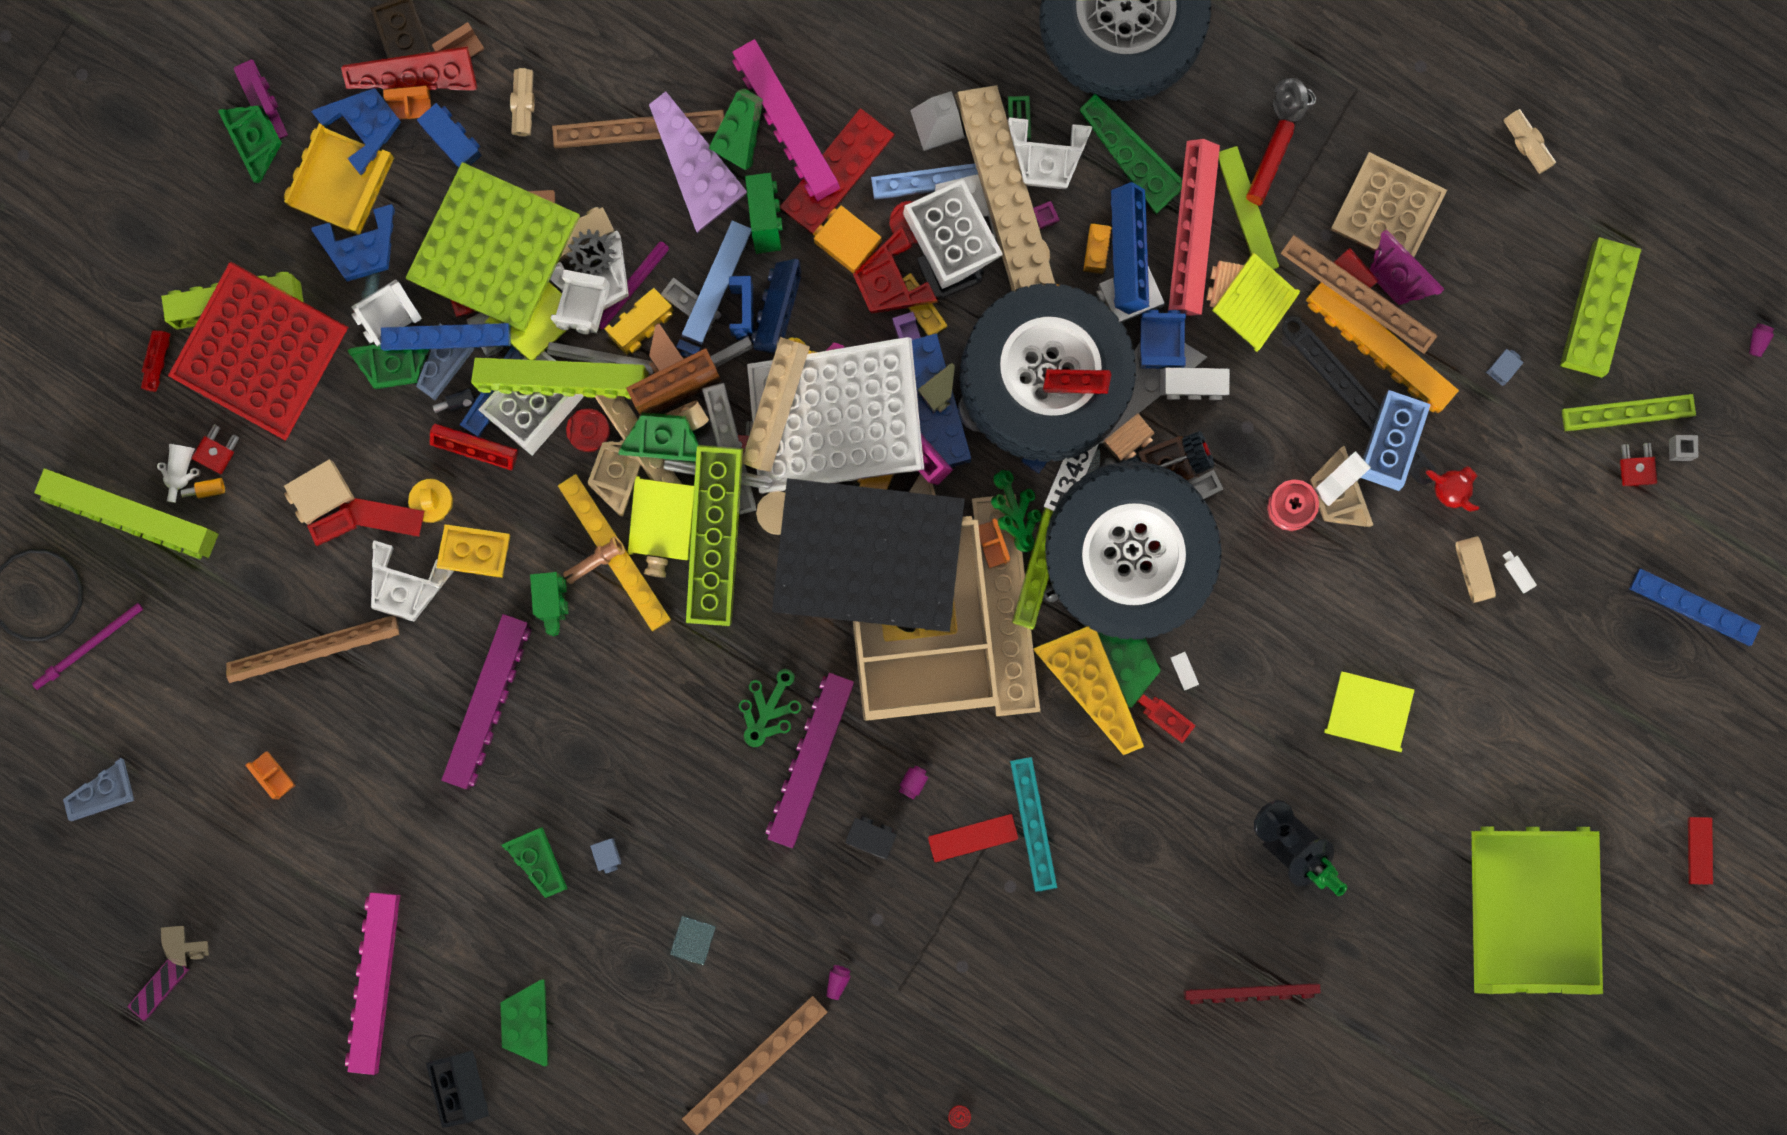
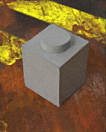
[1669,435,1698,461]

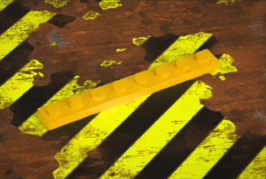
[558,474,671,631]

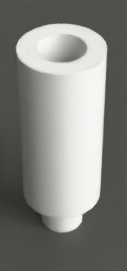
[1503,551,1537,594]

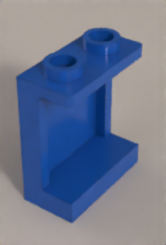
[729,276,754,340]
[1140,310,1186,369]

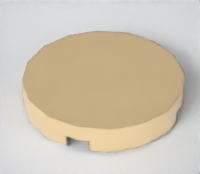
[756,491,785,535]

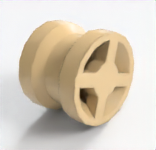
[644,556,669,578]

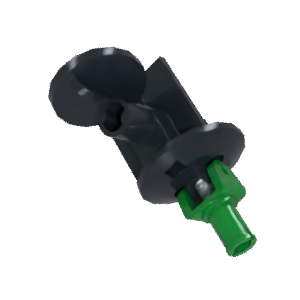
[1254,800,1347,896]

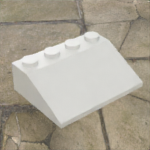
[903,179,1003,289]
[479,351,584,456]

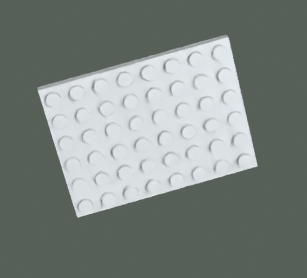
[747,337,924,494]

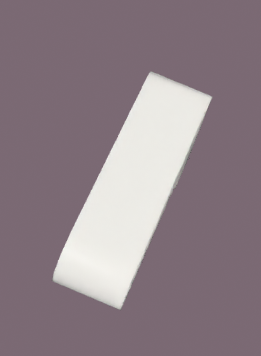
[1314,451,1371,506]

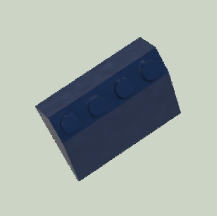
[751,259,802,355]

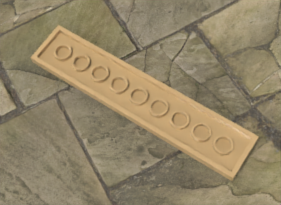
[955,85,1055,292]
[972,494,1040,717]

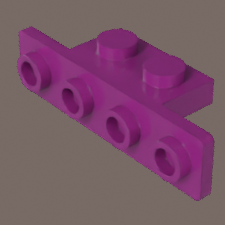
[234,59,288,139]

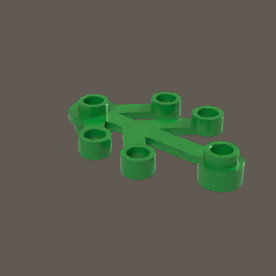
[991,470,1042,552]
[739,669,801,747]

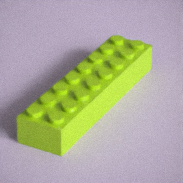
[686,445,743,626]
[34,469,218,560]

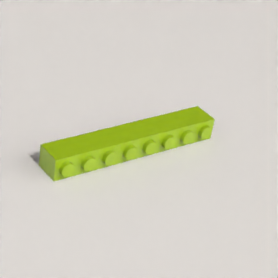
[471,358,649,399]

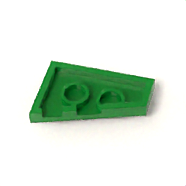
[501,827,567,898]

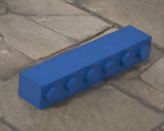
[1111,182,1149,315]

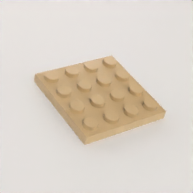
[1330,152,1447,257]

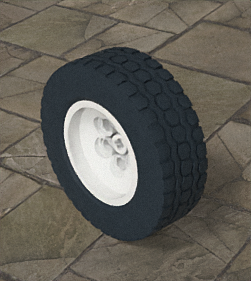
[960,283,1136,462]
[1045,461,1222,640]

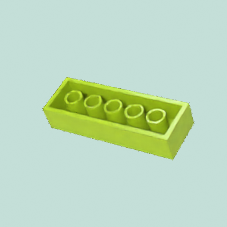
[1560,237,1641,378]
[161,272,304,330]

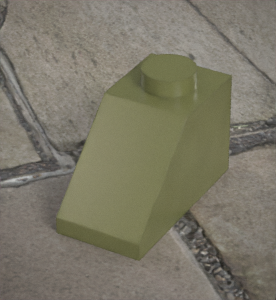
[917,363,955,413]

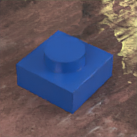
[676,340,701,358]

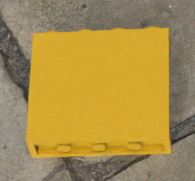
[284,123,394,235]

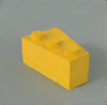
[604,288,674,355]

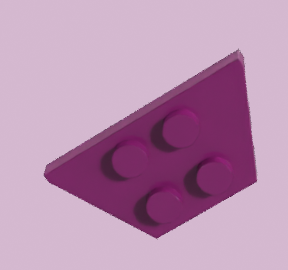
[1370,229,1445,305]

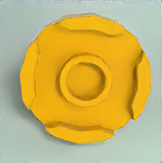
[408,479,453,523]

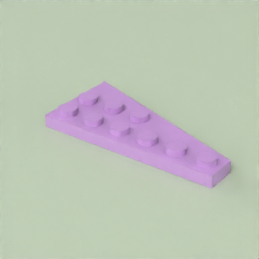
[649,91,747,233]

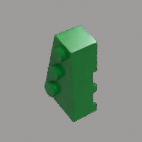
[709,88,763,170]
[745,173,783,254]

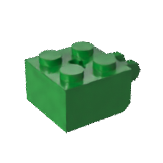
[530,572,569,637]

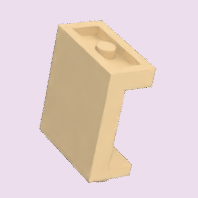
[284,459,355,525]

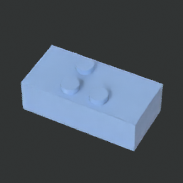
[1360,390,1431,491]

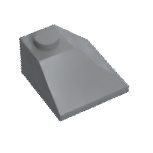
[910,91,965,151]

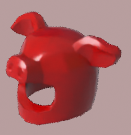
[1426,466,1479,511]

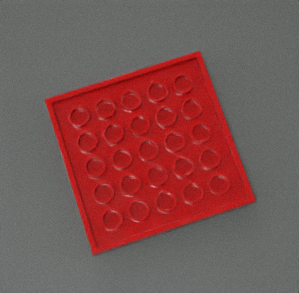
[168,262,349,441]

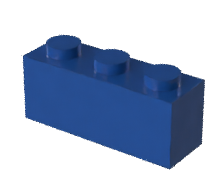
[417,103,482,168]

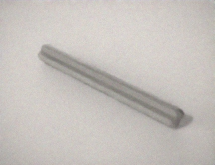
[547,342,653,374]
[664,459,772,489]

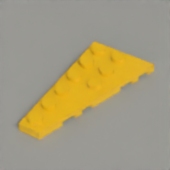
[1033,626,1144,755]

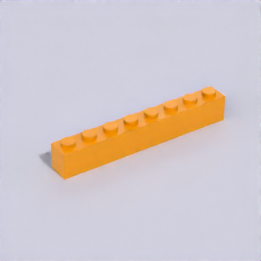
[1306,282,1459,413]

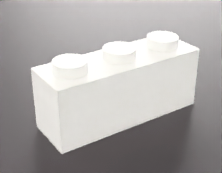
[1160,368,1229,400]

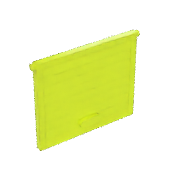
[1212,253,1300,352]
[485,282,567,360]
[628,476,694,560]
[1324,671,1414,752]

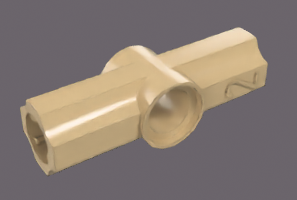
[510,68,535,136]
[1503,109,1556,174]

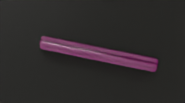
[598,241,669,330]

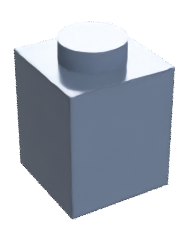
[1486,349,1524,386]
[590,838,622,874]

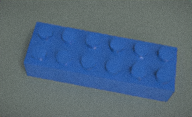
[912,333,971,468]

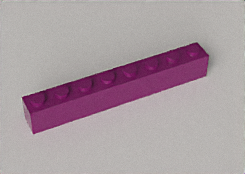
[441,614,532,790]
[765,673,854,848]

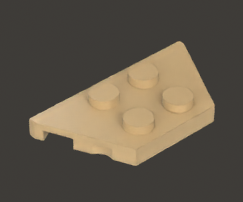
[588,440,641,517]
[1309,446,1373,527]

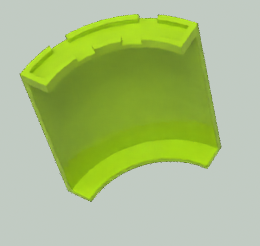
[1471,827,1603,995]

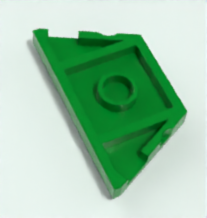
[218,106,282,183]
[348,344,429,389]
[618,412,699,462]
[1097,632,1160,708]
[500,979,548,1066]

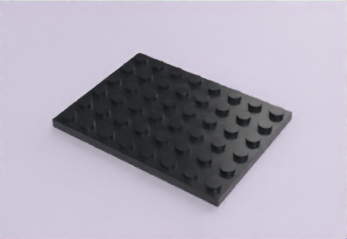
[772,478,965,632]

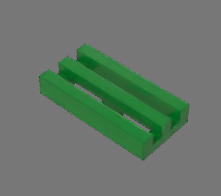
[1008,96,1031,140]

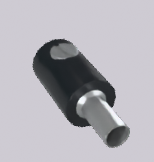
[433,388,476,413]

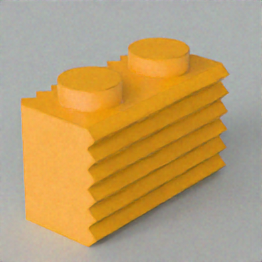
[1083,224,1112,274]

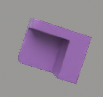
[892,312,921,340]

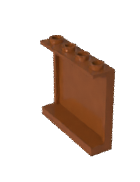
[626,348,721,415]

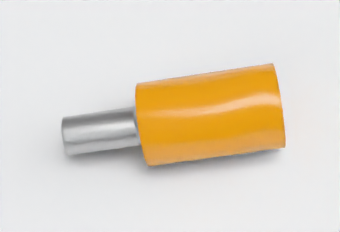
[181,478,225,499]

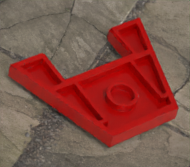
[853,226,938,314]

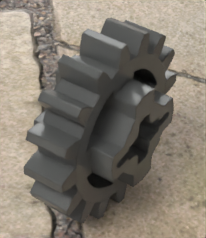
[567,229,615,275]

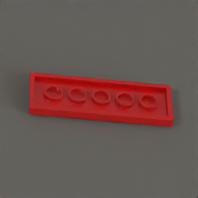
[780,108,894,235]

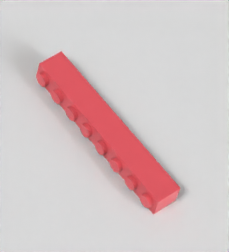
[1168,139,1220,316]

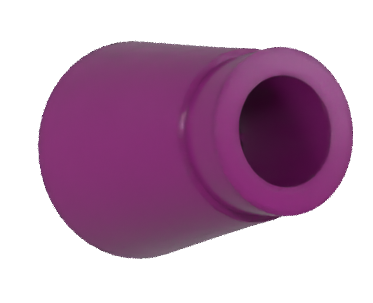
[1749,323,1774,357]
[826,965,851,1000]

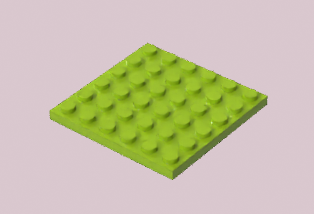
[406,162,580,332]

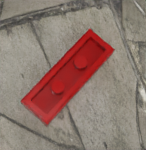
[1043,369,1111,394]
[1688,817,1713,885]

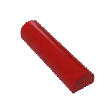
[1246,120,1295,206]
[430,424,518,470]

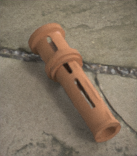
[563,537,625,584]

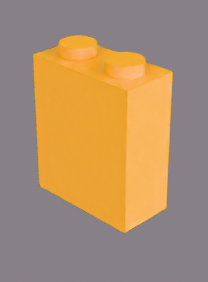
[813,205,882,274]

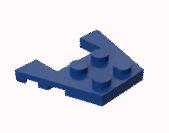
[311,88,401,175]
[311,204,395,282]

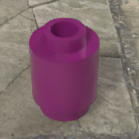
[899,765,929,800]

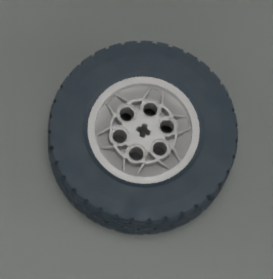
[1039,0,1211,101]

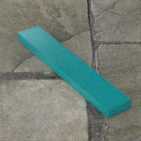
[1010,757,1057,892]

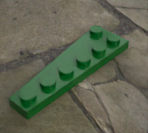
[1080,94,1182,215]

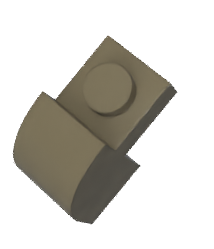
[161,926,209,966]

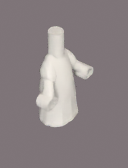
[157,444,201,503]

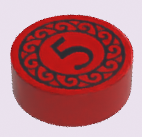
[948,1105,971,1129]

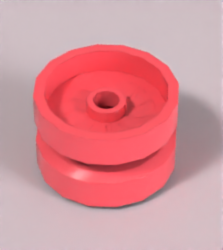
[1267,480,1319,531]

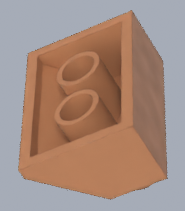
[649,324,683,374]

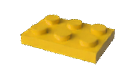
[437,524,510,578]

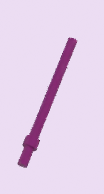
[32,603,143,690]

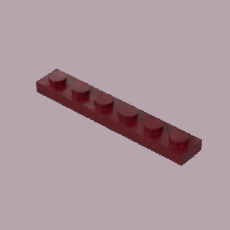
[1184,983,1321,1004]

